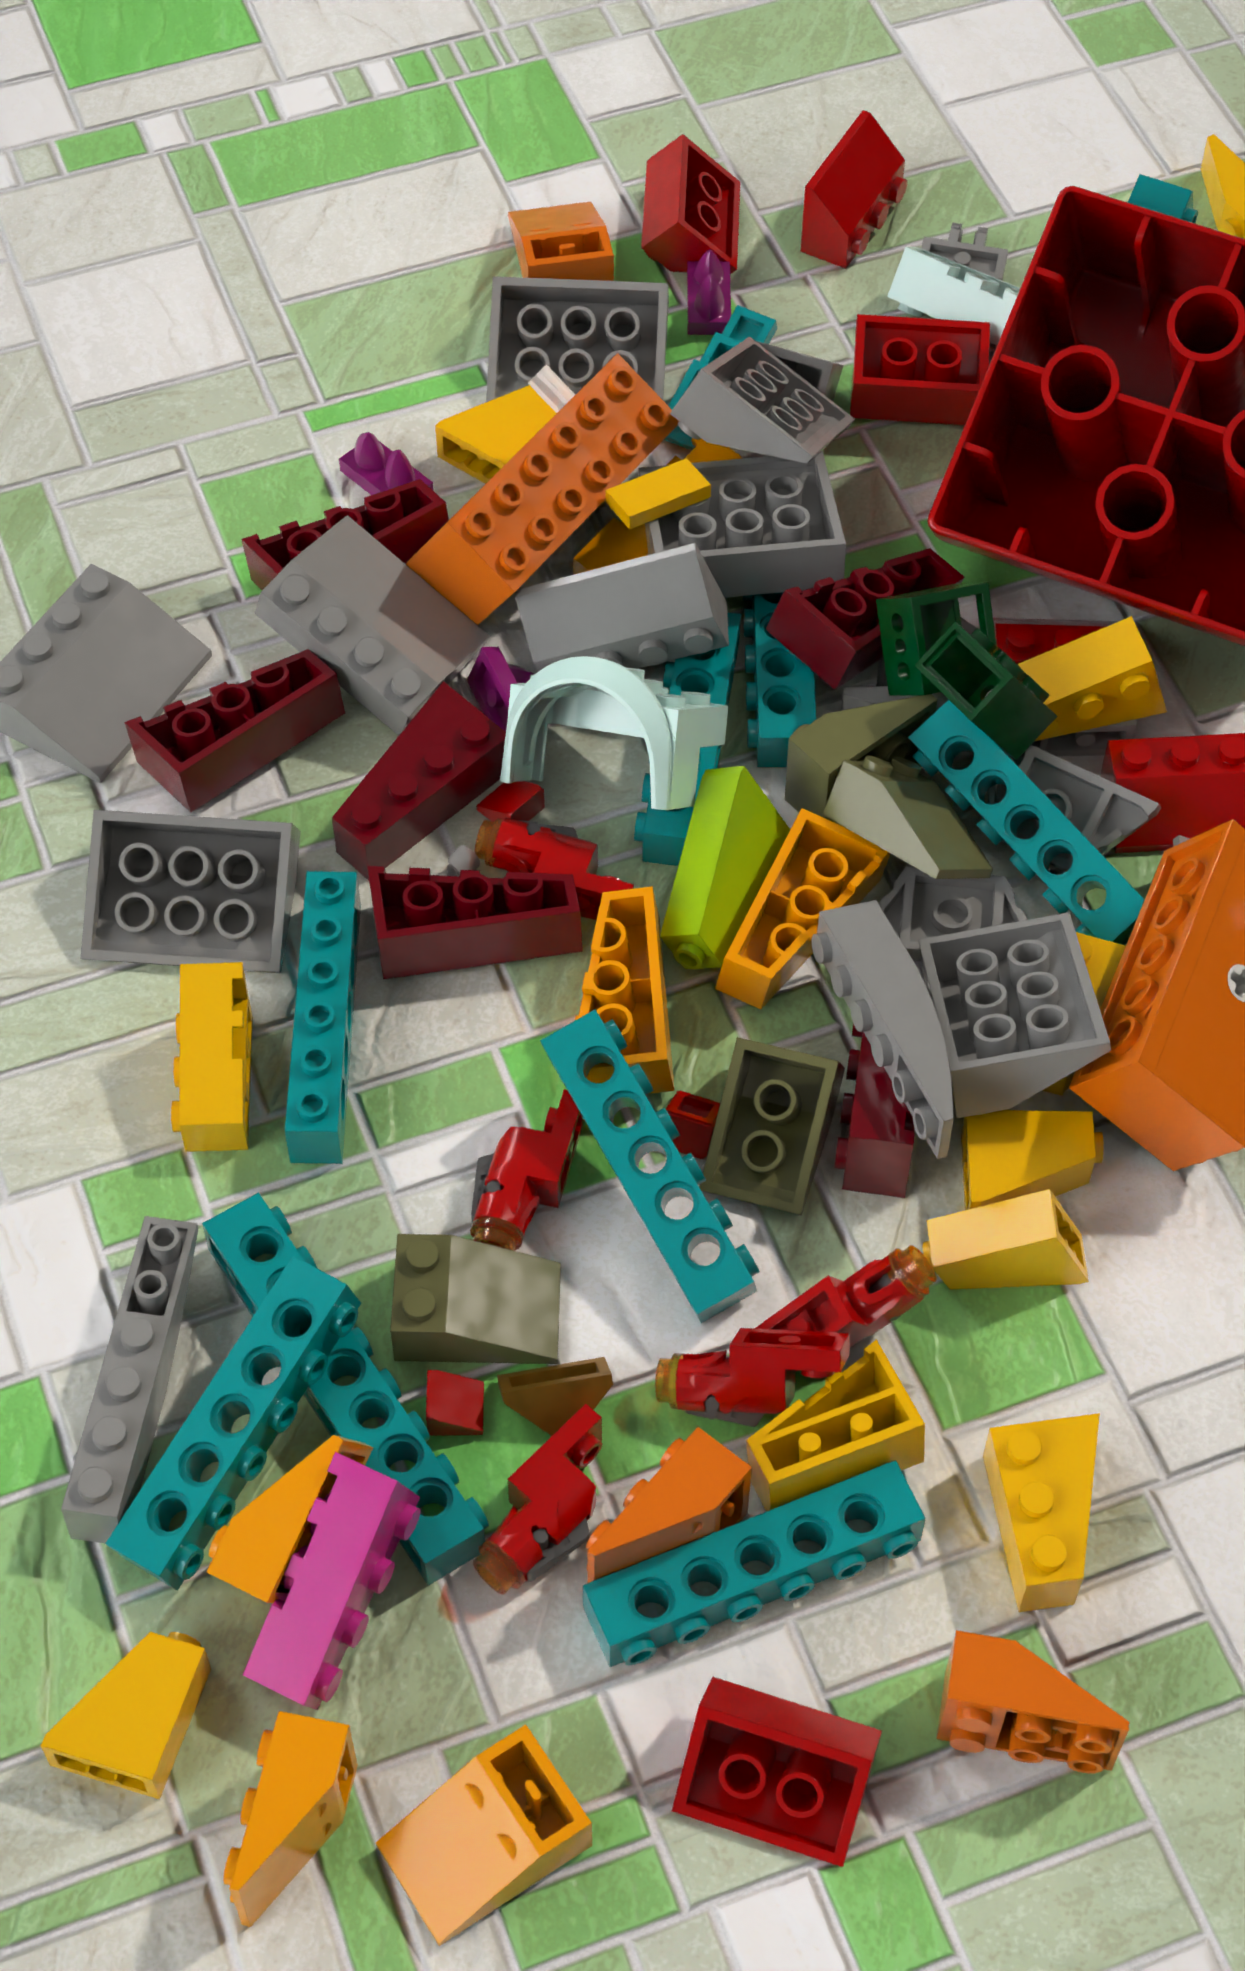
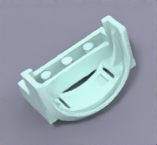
[500,656,728,810]

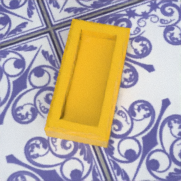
[606,458,711,530]

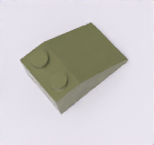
[785,694,938,824]
[822,756,993,879]
[699,1037,845,1216]
[390,1234,561,1364]

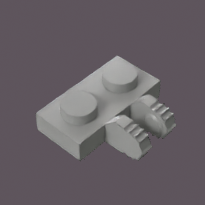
[921,223,1008,280]

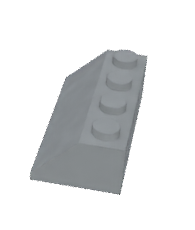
[515,543,729,671]

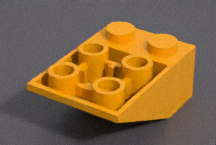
[224,1711,358,1927]
[376,1724,592,1946]

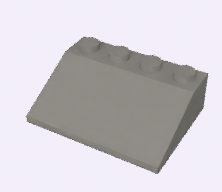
[486,276,669,402]
[670,336,855,464]
[639,451,846,598]
[255,515,490,736]
[0,564,212,783]
[81,810,301,973]
[918,912,1111,1118]

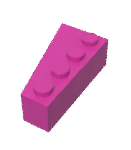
[243,1452,421,1710]

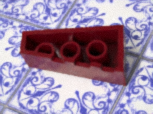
[241,479,449,590]
[765,548,965,690]
[124,649,346,813]
[332,681,506,880]
[367,866,583,980]
[834,1024,915,1198]

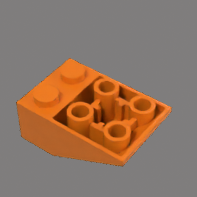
[508,201,614,281]
[586,1427,752,1583]
[937,1630,1129,1774]

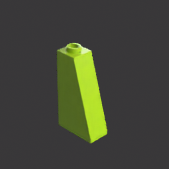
[660,766,790,970]

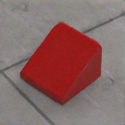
[476,780,545,827]
[666,1091,720,1159]
[426,1370,484,1436]

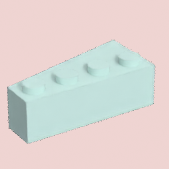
[887,247,1020,348]

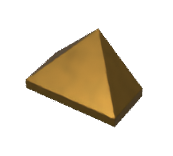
[497,1357,613,1436]

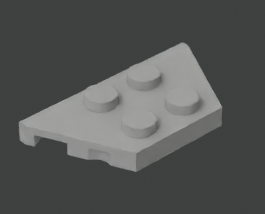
[987,741,1161,872]
[878,866,1028,961]

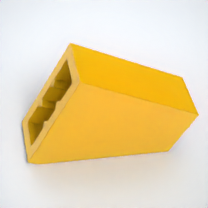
[435,385,557,484]
[961,1110,1104,1210]
[922,1189,1089,1290]
[41,1632,211,1800]

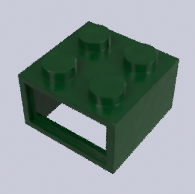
[876,582,996,696]
[914,621,1058,760]

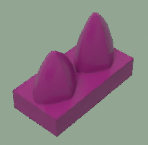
[687,249,731,335]
[339,432,434,495]
[467,647,535,732]

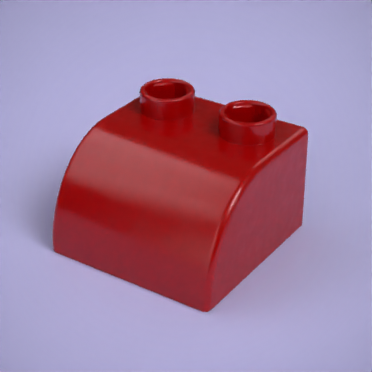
[927,186,1245,646]

